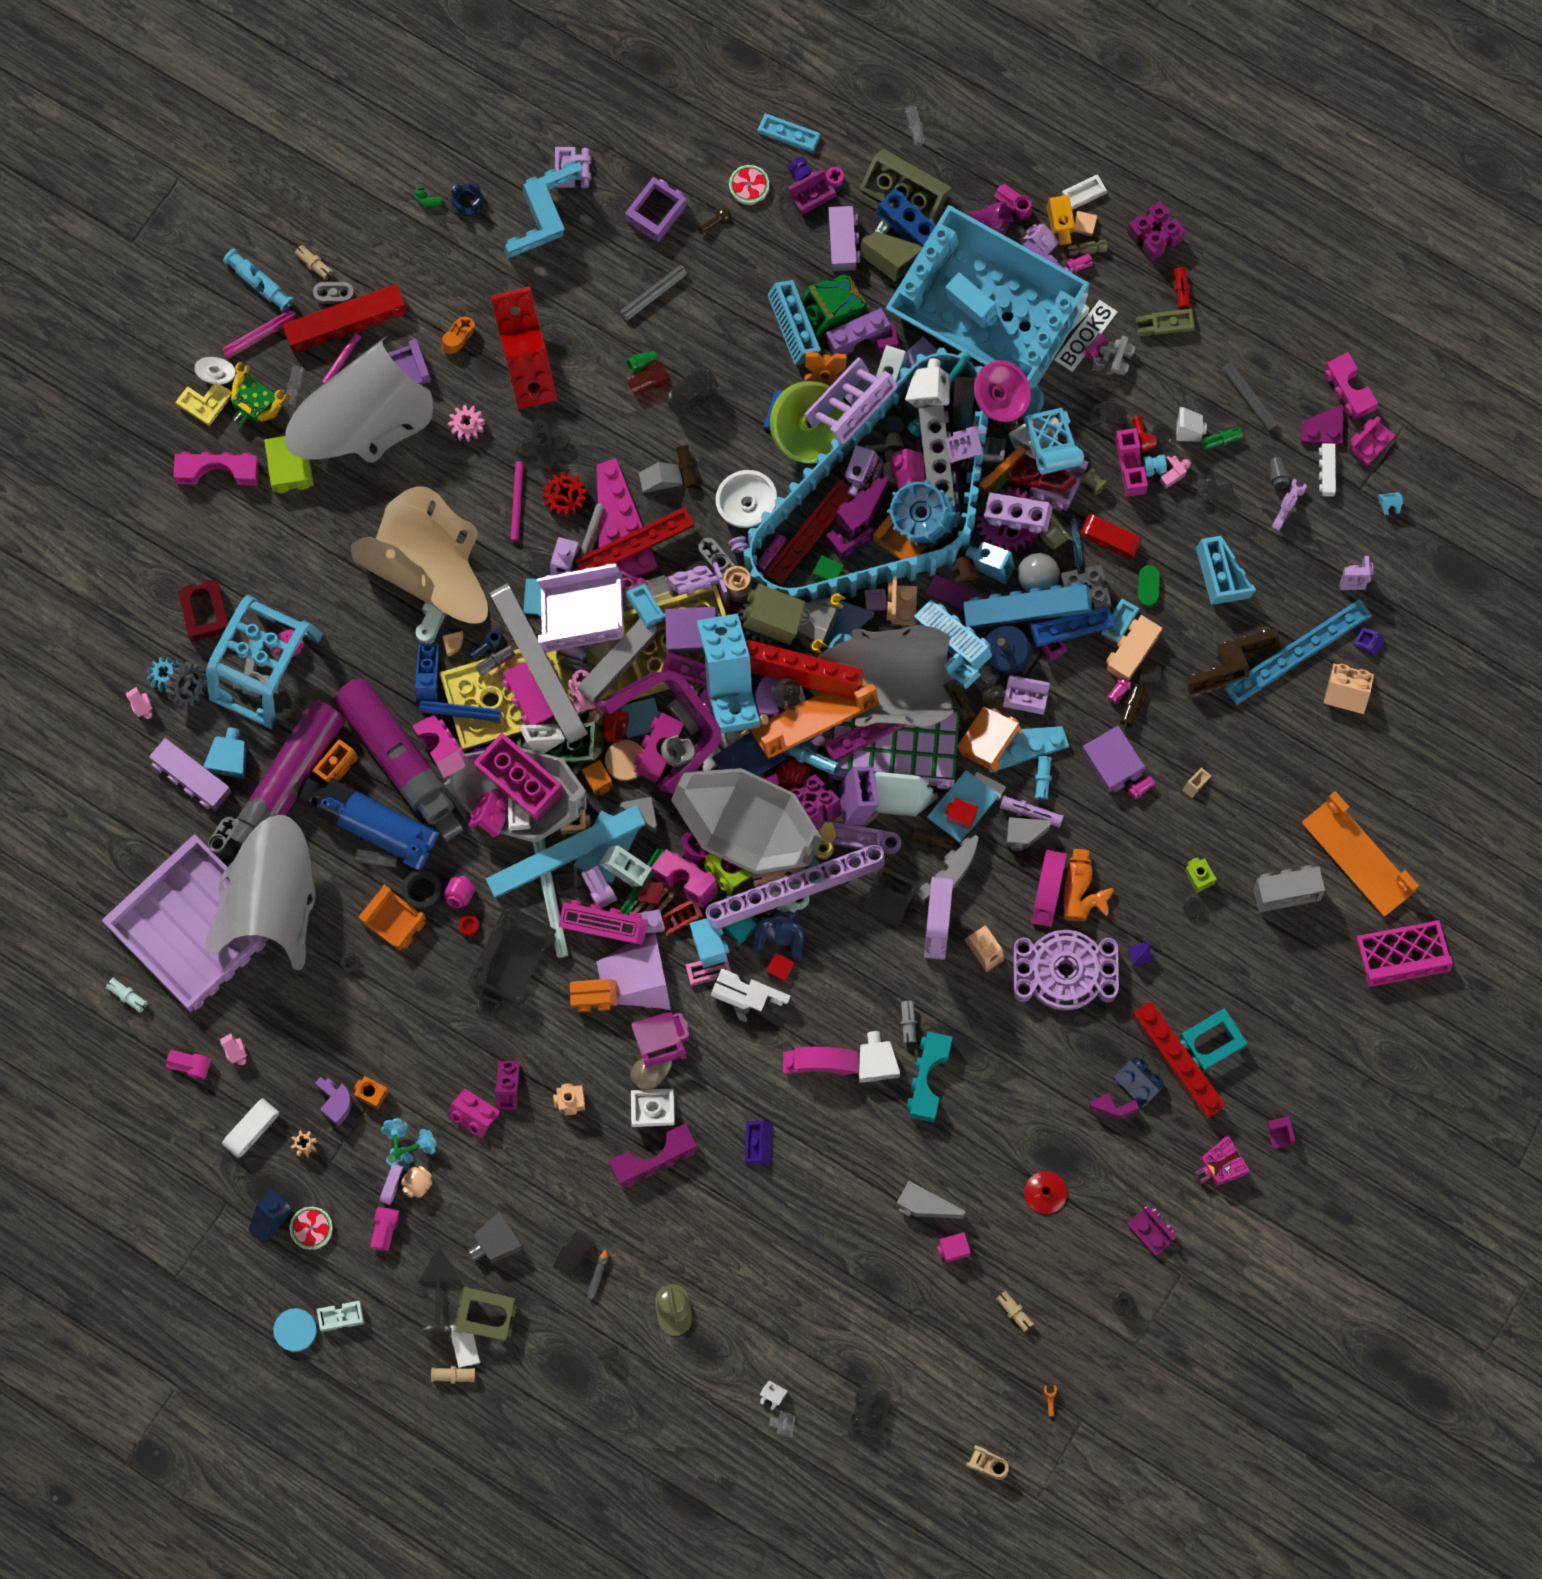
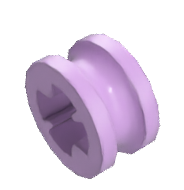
[728,536,749,553]

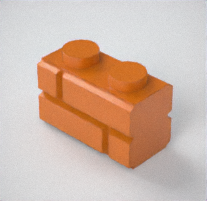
[312,739,358,786]
[570,979,617,1012]

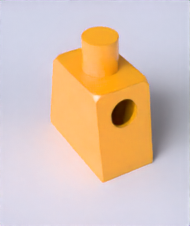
[1046,195,1075,245]

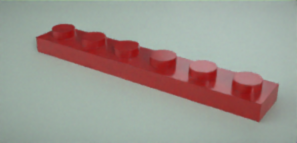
[765,480,853,587]
[574,507,694,571]

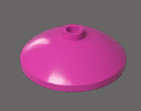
[974,360,1031,422]

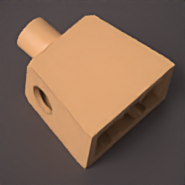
[964,925,1004,972]

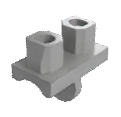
[1099,336,1135,375]

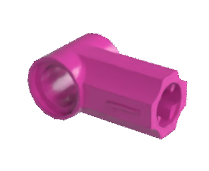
[993,184,1032,220]
[166,1050,211,1080]
[370,1206,400,1252]

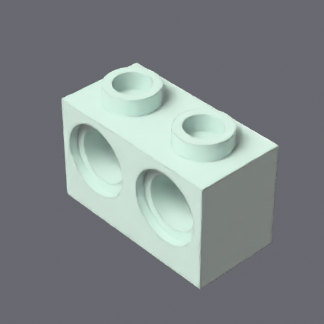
[599,846,652,887]

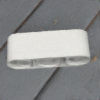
[222,1098,279,1158]

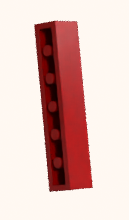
[282,284,407,353]
[745,639,863,700]
[1132,1001,1225,1121]

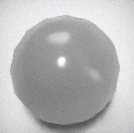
[1018,553,1060,593]

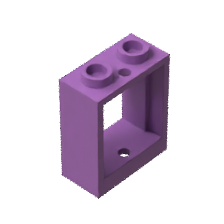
[625,177,687,243]

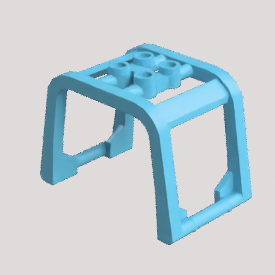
[206,595,323,729]

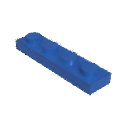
[1030,606,1115,647]

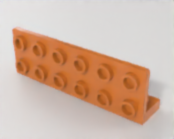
[750,679,880,759]
[1302,791,1419,917]

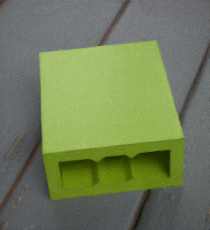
[264,436,314,493]

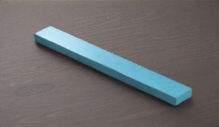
[486,805,646,899]

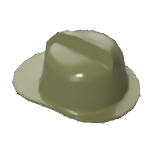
[1040,513,1074,549]
[655,1284,692,1336]

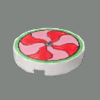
[729,165,769,205]
[290,1207,333,1250]

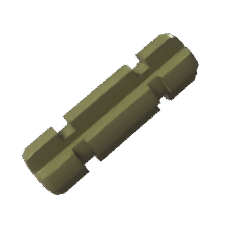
[1068,240,1108,257]

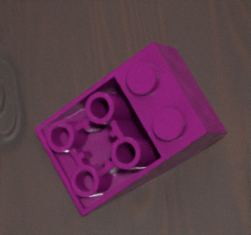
[837,476,888,542]

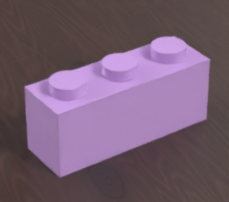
[829,206,860,271]

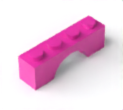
[174,452,259,485]
[412,714,466,778]

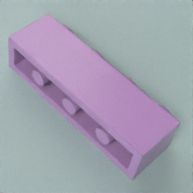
[149,738,232,811]

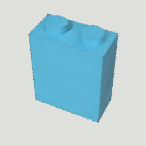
[945,272,998,329]

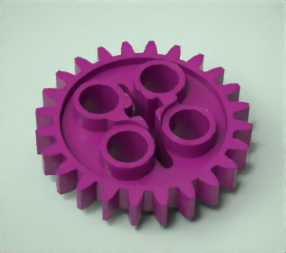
[976,487,1042,553]

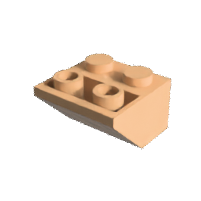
[1324,663,1374,714]

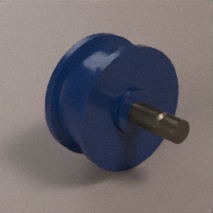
[986,626,1032,675]

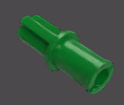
[1201,427,1243,450]

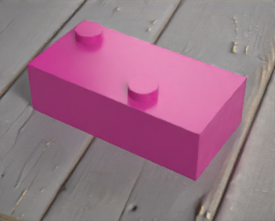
[474,733,566,822]

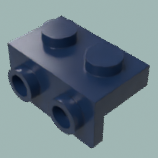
[1114,1057,1166,1108]

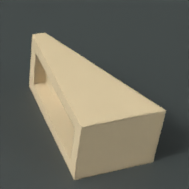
[1182,768,1211,798]

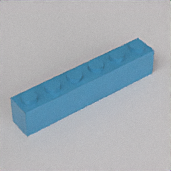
[964,582,1092,629]

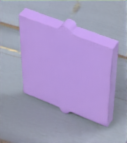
[713,562,730,608]

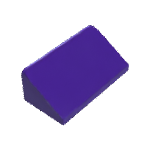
[745,1120,773,1165]

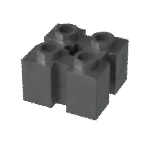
[1060,565,1111,616]

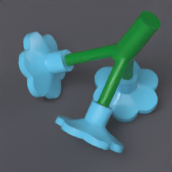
[381,1118,437,1172]

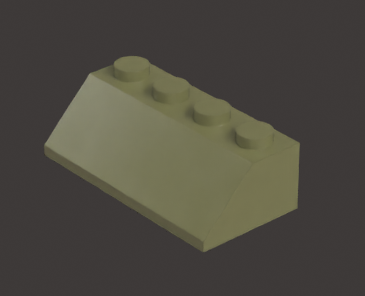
[860,149,952,221]

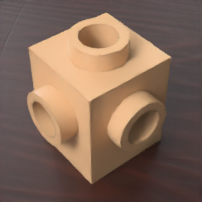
[553,1083,585,1116]

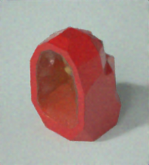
[602,710,629,743]

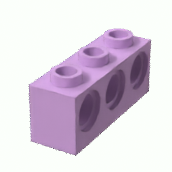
[984,493,1053,533]

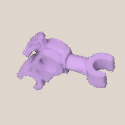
[1272,479,1307,531]

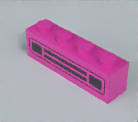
[558,900,648,945]

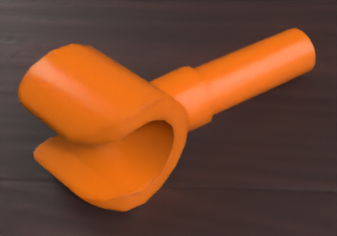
[1044,1385,1057,1416]

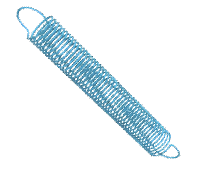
[1070,514,1083,572]

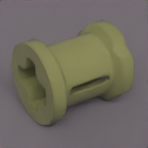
[1081,468,1108,495]

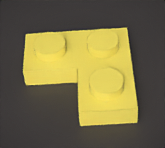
[175,384,232,426]

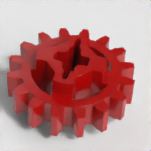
[542,472,587,517]

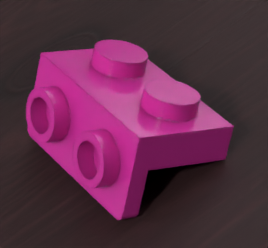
[468,789,508,837]
[447,1089,500,1138]

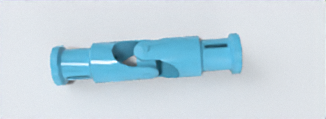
[223,249,294,313]

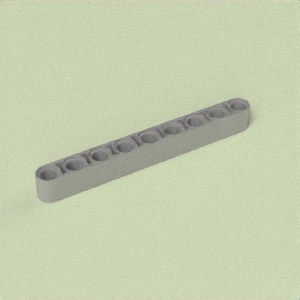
[490,583,588,744]

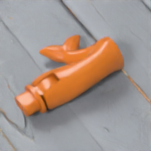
[1064,849,1114,921]

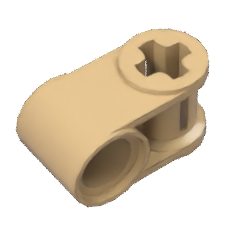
[966,1445,1009,1480]

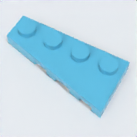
[989,726,1069,773]

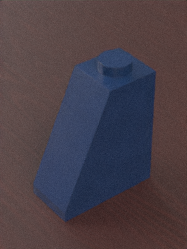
[248,1189,293,1244]

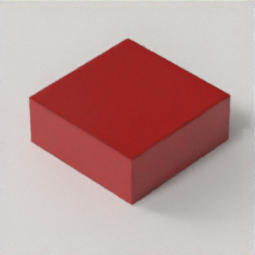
[766,953,794,982]

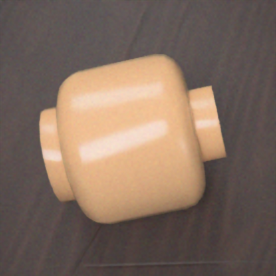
[401,1166,432,1198]

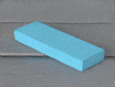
[757,113,821,153]

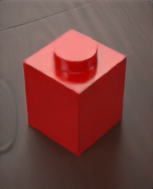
[945,798,978,830]

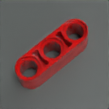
[1079,515,1142,559]

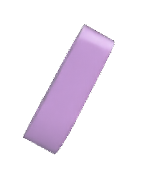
[380,1163,404,1205]

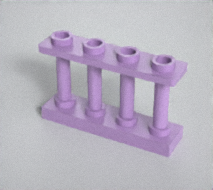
[804,358,898,444]

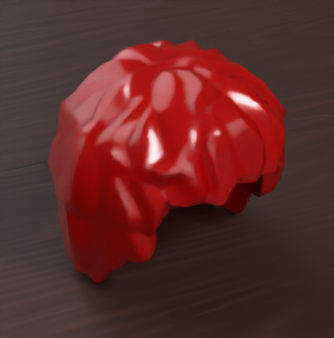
[775,755,814,791]

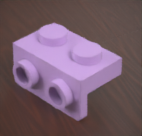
[1003,675,1050,715]

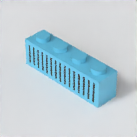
[768,280,821,365]
[914,600,992,670]

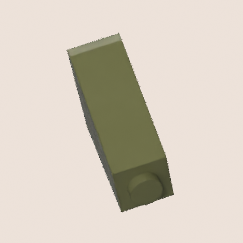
[860,231,923,282]

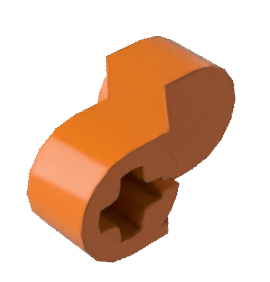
[441,317,475,354]

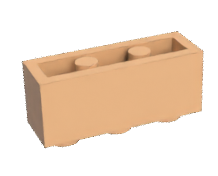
[1106,615,1162,681]

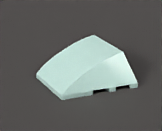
[874,772,939,817]

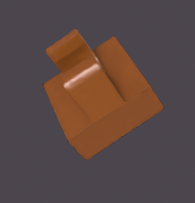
[951,557,979,582]

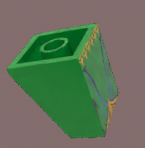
[801,273,868,340]

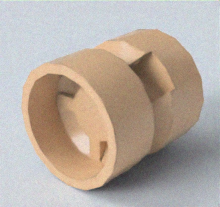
[724,566,752,602]

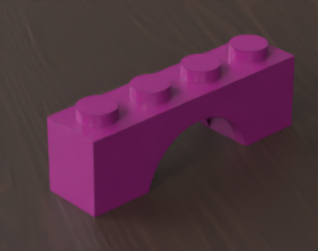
[609,1123,697,1187]

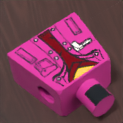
[1194,1136,1250,1186]

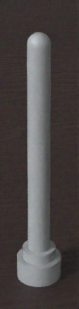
[573,503,604,572]

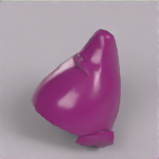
[970,202,1014,235]

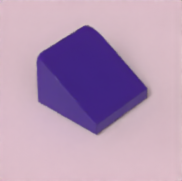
[1353,627,1384,657]

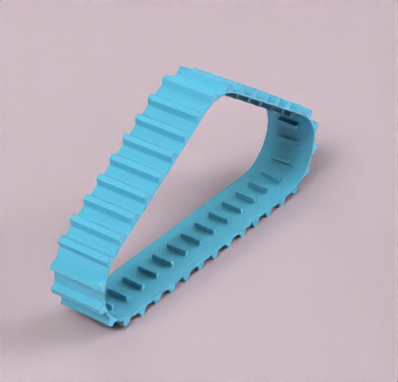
[744,348,988,603]

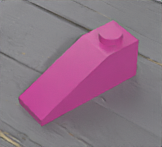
[892,448,926,514]

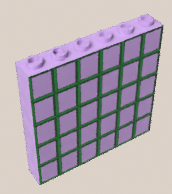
[829,674,962,789]

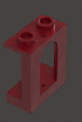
[178,580,229,642]

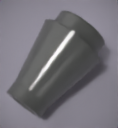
[1270,457,1291,489]

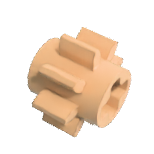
[291,1130,318,1157]

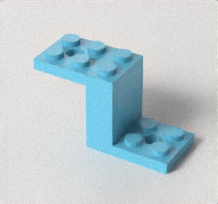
[504,161,583,259]
[697,614,760,734]

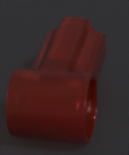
[627,361,671,396]

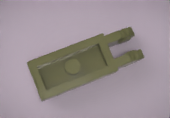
[1135,309,1195,336]

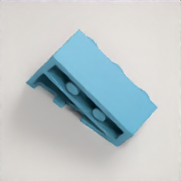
[1196,536,1256,605]

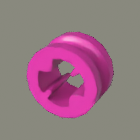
[826,167,844,188]

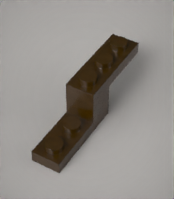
[1187,628,1279,695]

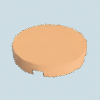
[605,740,643,781]

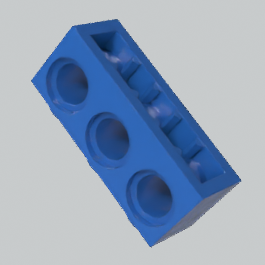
[875,189,936,246]

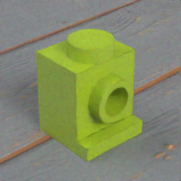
[1185,857,1217,893]

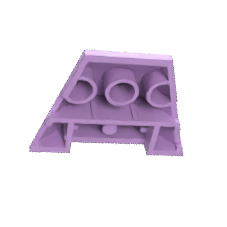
[597,933,671,1010]

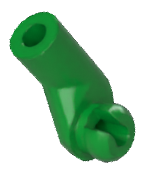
[414,187,442,207]

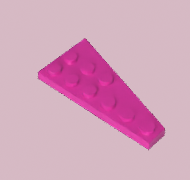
[597,458,658,577]

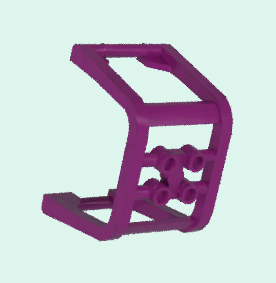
[595,672,721,793]

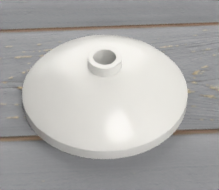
[716,470,777,528]

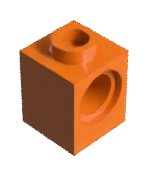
[582,760,613,796]
[353,1076,389,1110]

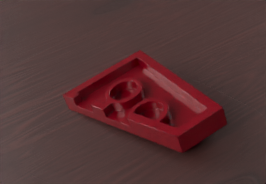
[1003,455,1077,494]

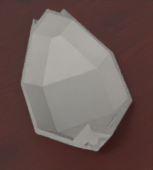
[444,748,586,843]
[671,768,822,874]

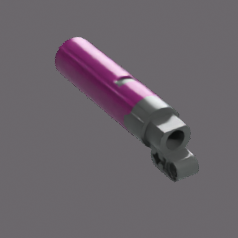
[334,678,464,842]
[208,700,345,859]

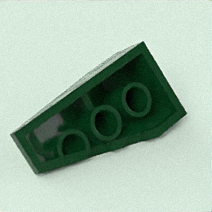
[517,722,604,763]

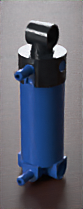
[299,777,440,870]

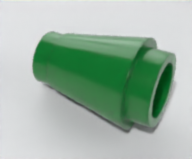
[626,351,658,374]

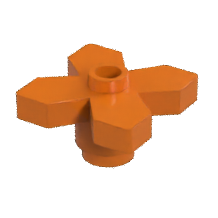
[805,352,847,386]

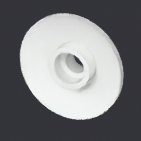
[195,357,235,384]

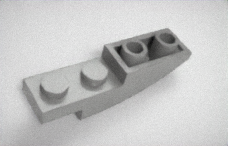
[917,835,978,905]

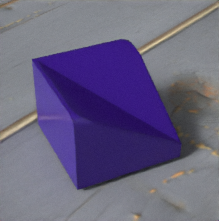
[1128,942,1152,967]

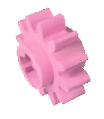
[448,405,485,442]

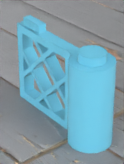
[1024,408,1084,474]

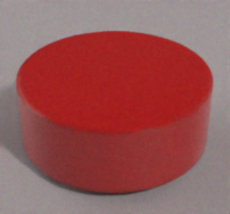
[458,915,480,937]

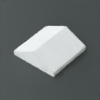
[631,1089,675,1127]

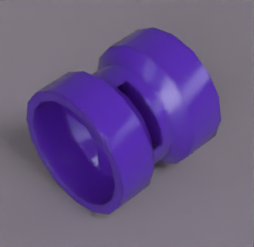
[787,157,813,181]

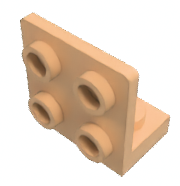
[887,576,917,628]

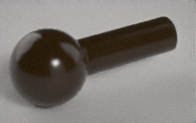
[698,208,731,234]

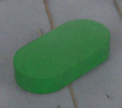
[1137,565,1160,607]

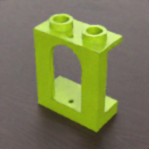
[704,853,756,895]

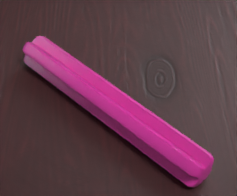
[223,310,296,358]

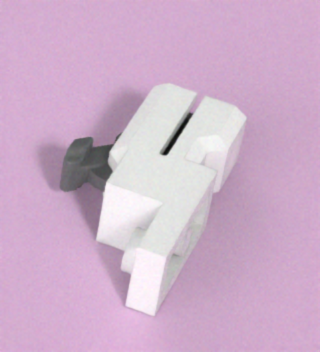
[710,969,790,1022]

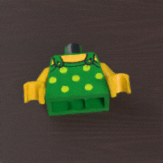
[231,362,290,427]

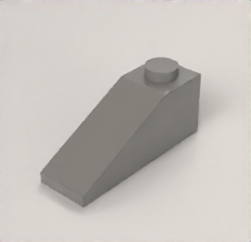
[896,1181,966,1219]

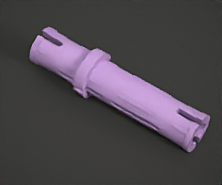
[1000,796,1064,828]

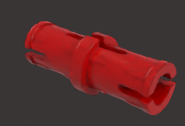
[1174,267,1191,310]

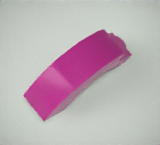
[1031,850,1067,927]
[783,1047,860,1075]

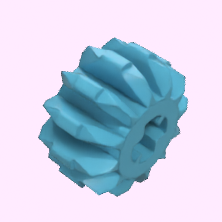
[147,657,179,692]

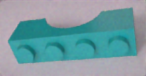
[906,1032,952,1122]

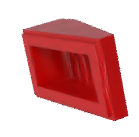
[661,900,706,936]

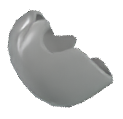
[661,735,695,767]

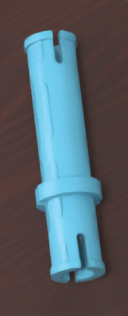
[784,745,841,776]

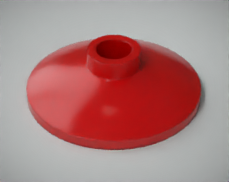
[1024,1171,1067,1214]

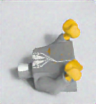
[796,593,845,655]

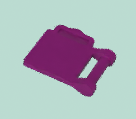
[631,1012,689,1070]

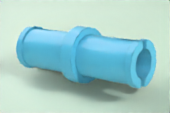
[1035,756,1052,800]

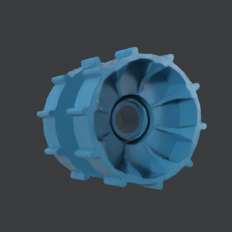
[887,480,959,547]

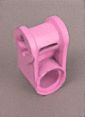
[568,670,599,712]

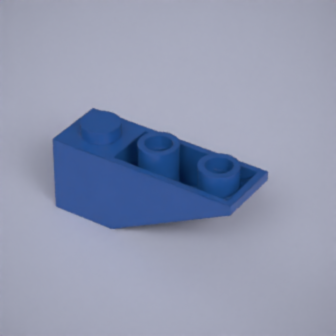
[415,644,439,706]

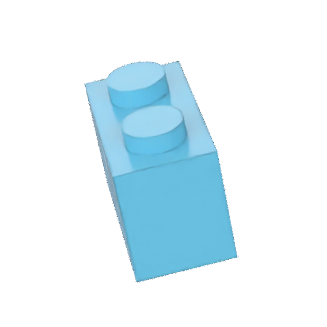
[689,916,729,969]

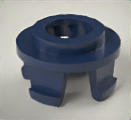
[451,181,484,216]

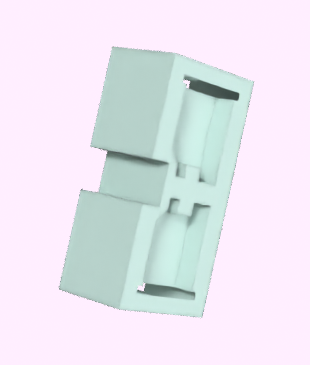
[317,1301,364,1332]

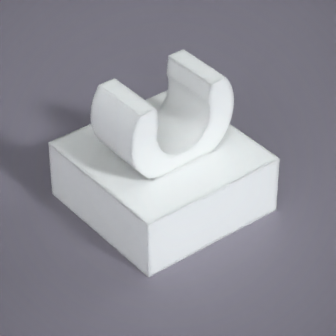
[760,1381,788,1410]

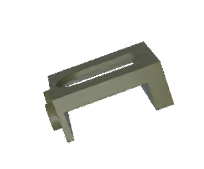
[453,1287,517,1343]

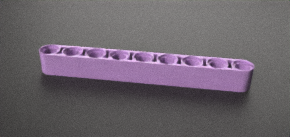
[706,845,885,928]

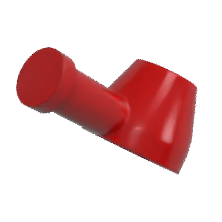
[1132,416,1157,453]

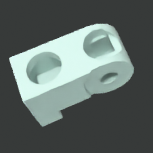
[416,602,446,644]

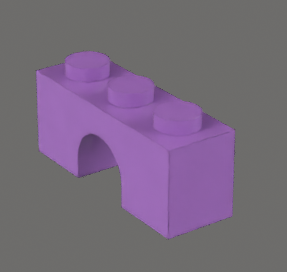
[826,308,891,355]

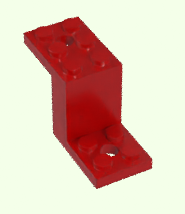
[490,286,558,410]

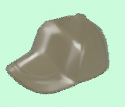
[630,1051,672,1090]

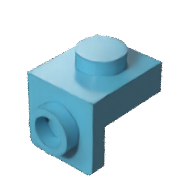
[944,653,980,689]

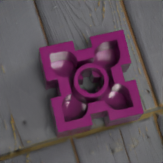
[1127,201,1185,262]
[789,774,842,830]

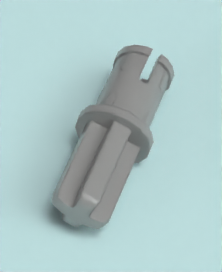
[900,1001,917,1044]

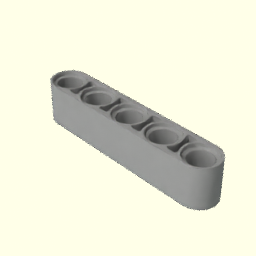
[577,619,660,703]

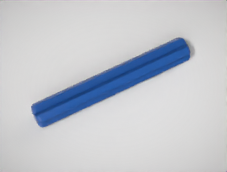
[419,700,501,721]

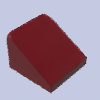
[637,881,664,907]

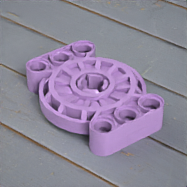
[924,877,953,960]
[1013,930,1119,1010]

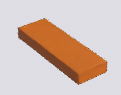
[978,445,1027,498]

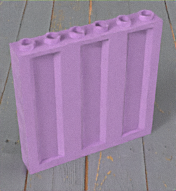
[102,834,269,1012]

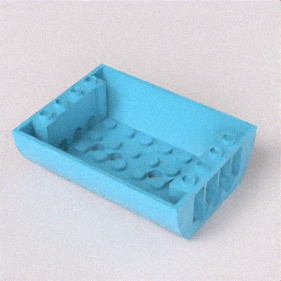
[886,205,1089,389]

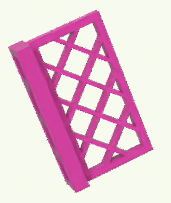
[1356,920,1453,987]

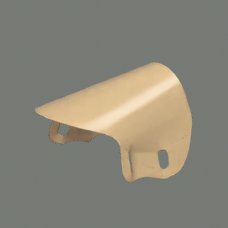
[351,486,488,624]

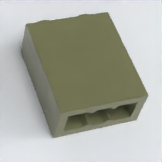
[743,584,805,645]

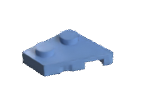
[831,601,875,634]

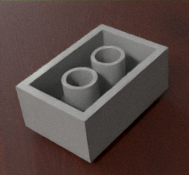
[1253,865,1325,913]

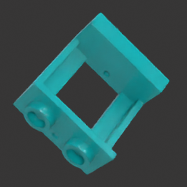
[1180,1008,1248,1073]

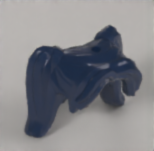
[751,910,804,961]

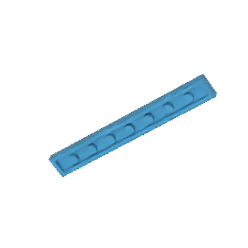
[1224,599,1372,705]

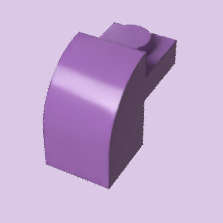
[315,1077,352,1127]

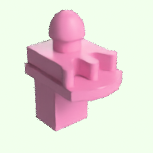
[1160,456,1191,489]
[126,687,152,719]
[220,1034,247,1065]

